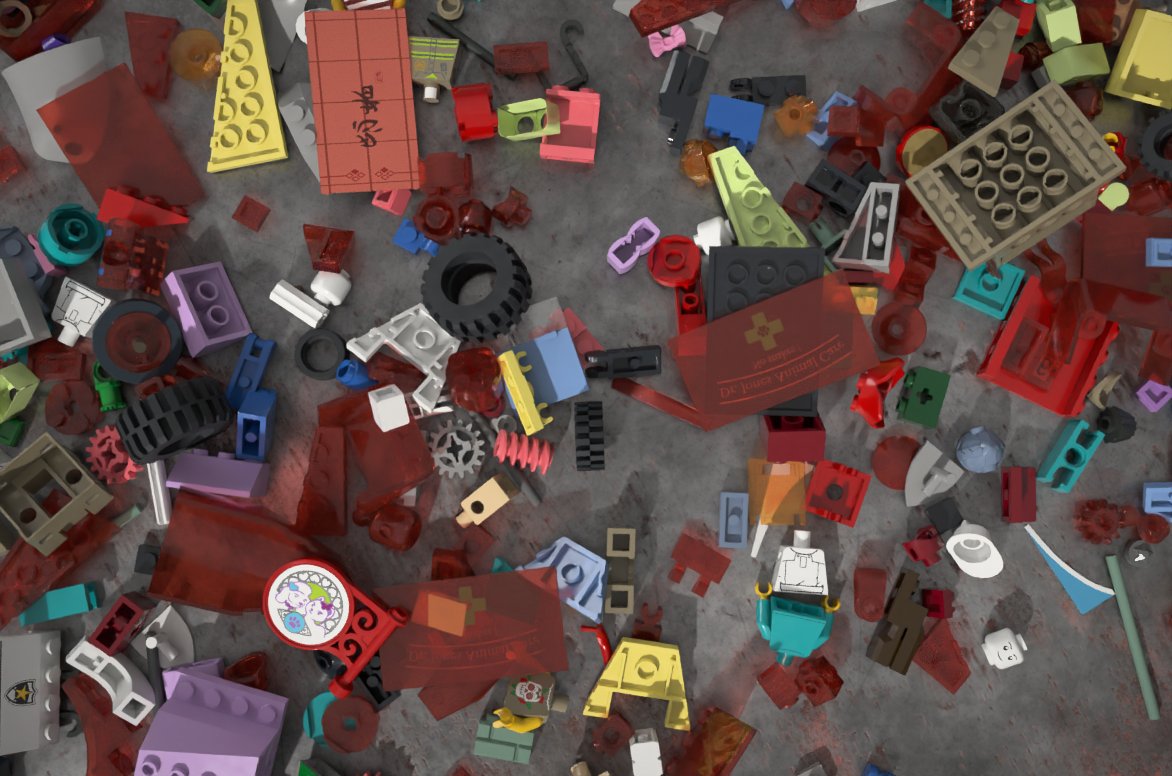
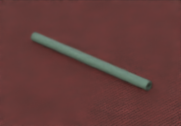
[1105,554,1161,720]

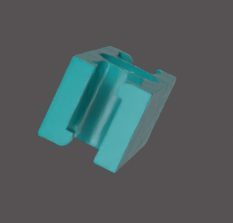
[1036,420,1105,493]
[16,581,101,626]

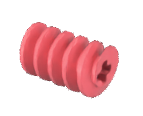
[493,429,555,475]

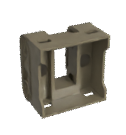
[0,431,115,556]

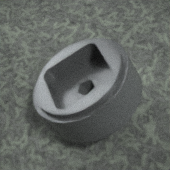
[1124,539,1156,568]

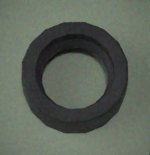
[294,328,350,381]

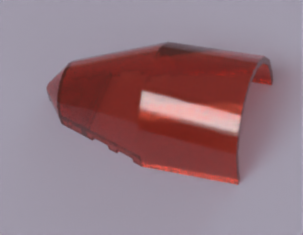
[146,485,355,616]

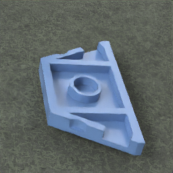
[515,536,610,624]

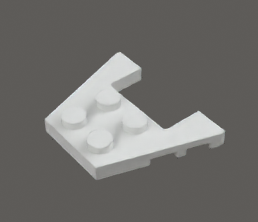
[347,303,461,414]

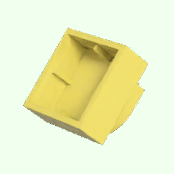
[1104,9,1172,109]

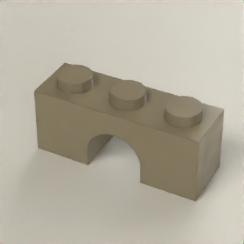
[605,526,636,614]

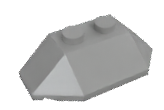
[276,81,320,182]

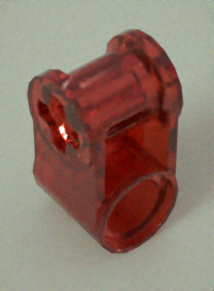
[853,567,886,622]

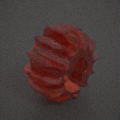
[1073,498,1126,545]

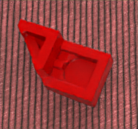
[872,238,906,291]

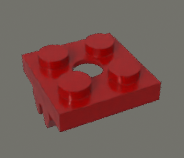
[800,459,872,528]

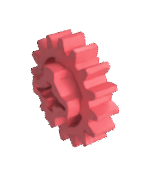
[86,424,144,484]

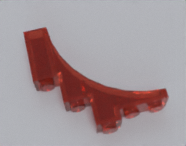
[61,673,143,776]

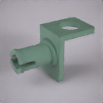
[808,217,847,280]

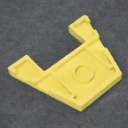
[583,637,690,731]

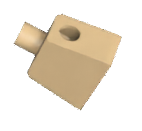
[455,471,521,528]

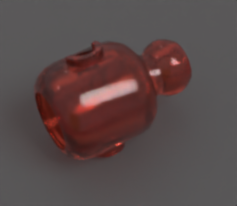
[352,501,423,552]

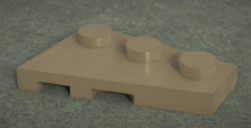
[948,6,1020,98]

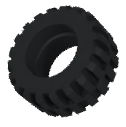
[421,232,532,344]
[115,376,235,465]

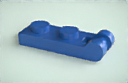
[225,333,277,409]

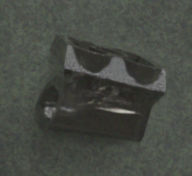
[928,79,1005,147]

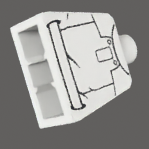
[51,277,117,347]
[771,530,828,595]

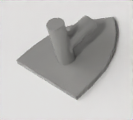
[905,440,964,507]

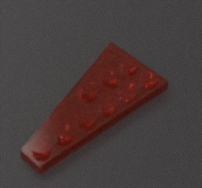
[0,488,123,631]

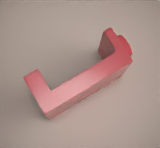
[540,85,601,164]

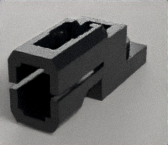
[658,50,710,157]

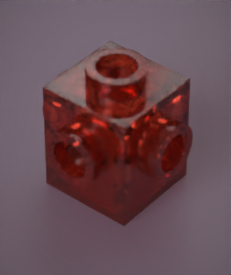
[794,655,844,707]

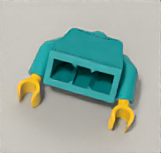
[754,581,840,666]

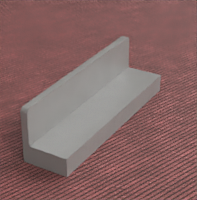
[613,0,724,54]

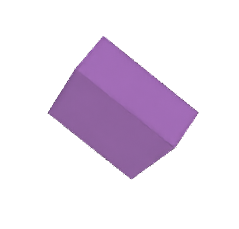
[1132,373,1172,412]

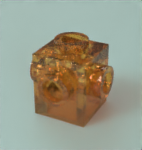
[773,95,820,138]

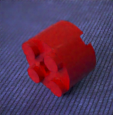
[451,82,498,143]

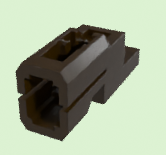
[865,567,929,676]

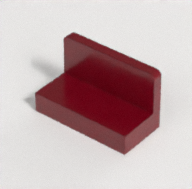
[1001,467,1036,523]

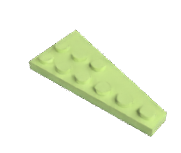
[707,146,840,284]

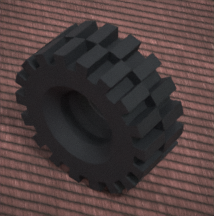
[574,401,605,471]

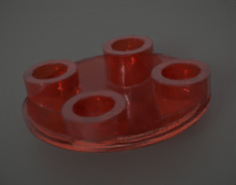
[871,435,921,490]

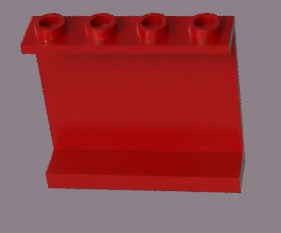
[976,275,1122,418]

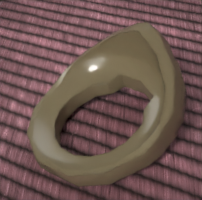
[0,0,32,37]
[1086,370,1122,409]

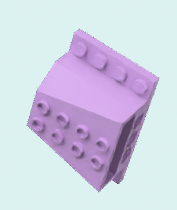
[134,667,289,776]

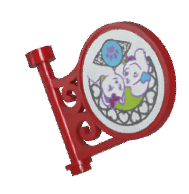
[263,557,408,699]

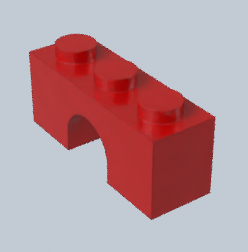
[990,0,1037,90]

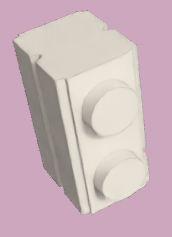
[628,728,663,776]

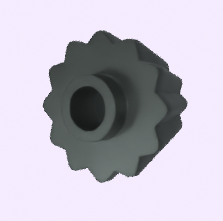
[1097,406,1137,443]

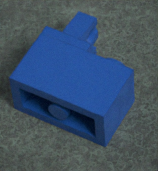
[702,94,764,158]
[236,388,277,462]

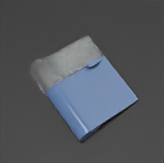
[490,296,590,417]

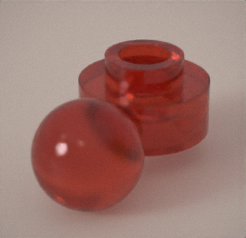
[1116,505,1170,544]

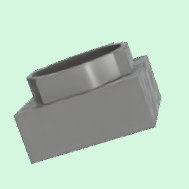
[0,258,52,356]

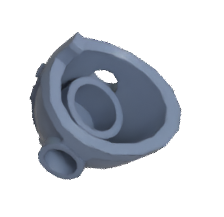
[956,426,1006,473]

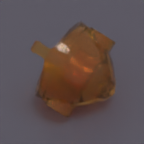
[679,139,723,186]

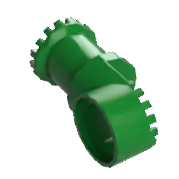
[92,360,127,413]

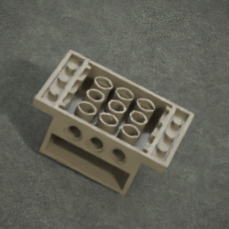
[905,79,1126,272]

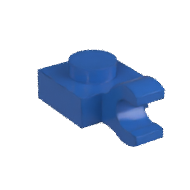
[392,218,440,257]

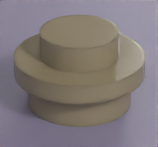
[437,0,464,21]

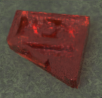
[26,337,87,382]
[912,618,971,695]

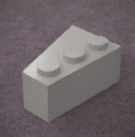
[832,182,900,274]

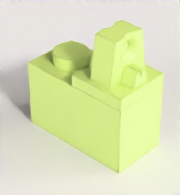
[1034,0,1082,53]

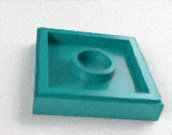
[952,259,1026,320]

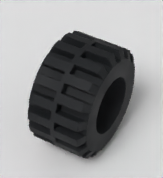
[1136,108,1172,183]

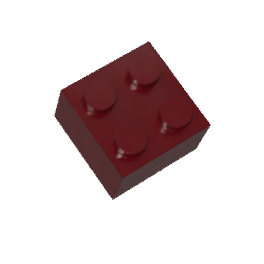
[759,410,826,464]

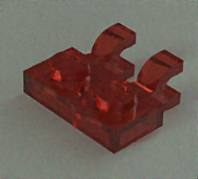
[667,533,732,598]

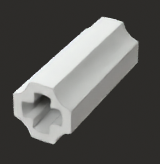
[269,279,330,329]

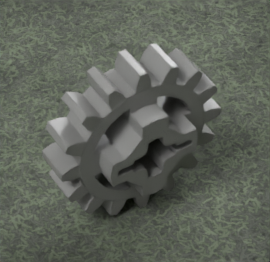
[426,419,486,479]

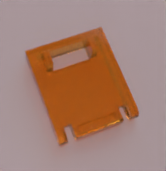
[748,459,807,525]

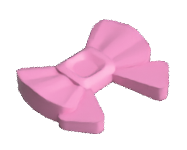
[648,23,687,57]

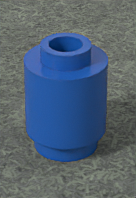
[336,359,379,395]

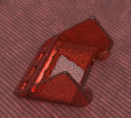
[317,381,435,519]

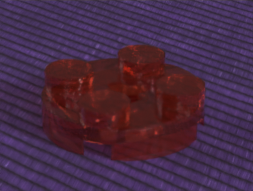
[45,381,103,435]
[321,694,380,754]

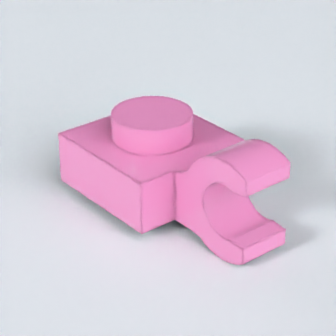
[28,234,67,278]

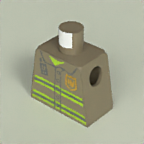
[408,36,462,103]

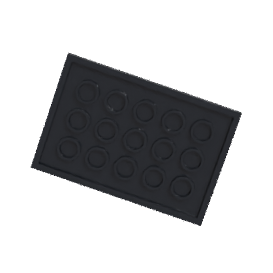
[705,246,825,417]

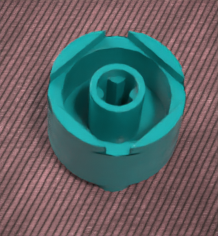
[37,203,105,267]

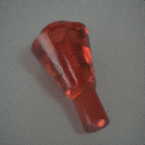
[174,354,225,390]

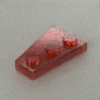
[124,11,180,100]

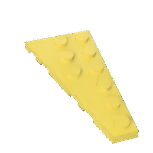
[207,0,289,173]

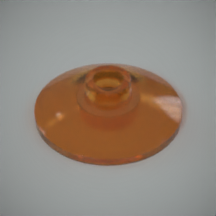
[169,28,223,82]

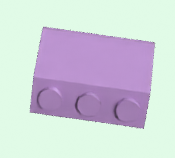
[160,261,253,358]
[166,448,270,498]

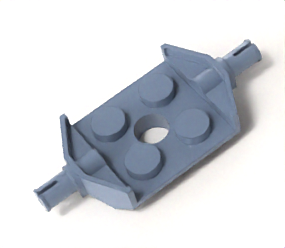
[0,225,53,317]

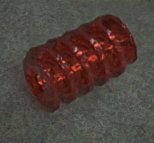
[951,0,987,38]

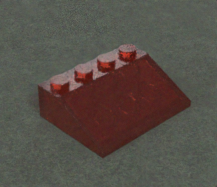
[665,706,758,776]

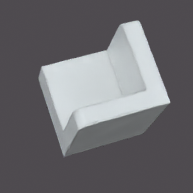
[368,384,410,432]

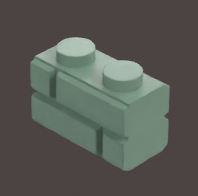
[474,713,535,764]

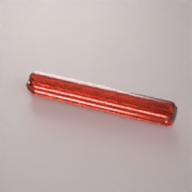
[611,377,713,430]

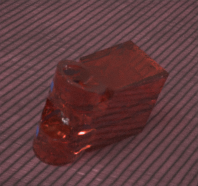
[96,218,169,296]

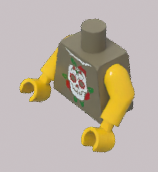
[493,641,569,733]

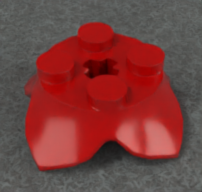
[850,357,905,429]

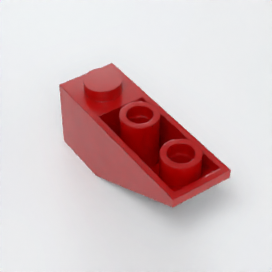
[97,184,194,229]
[674,269,707,356]

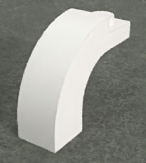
[66,635,155,726]

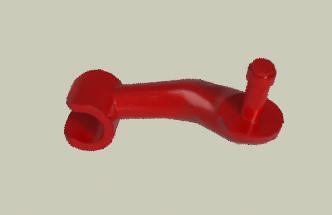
[580,623,612,671]

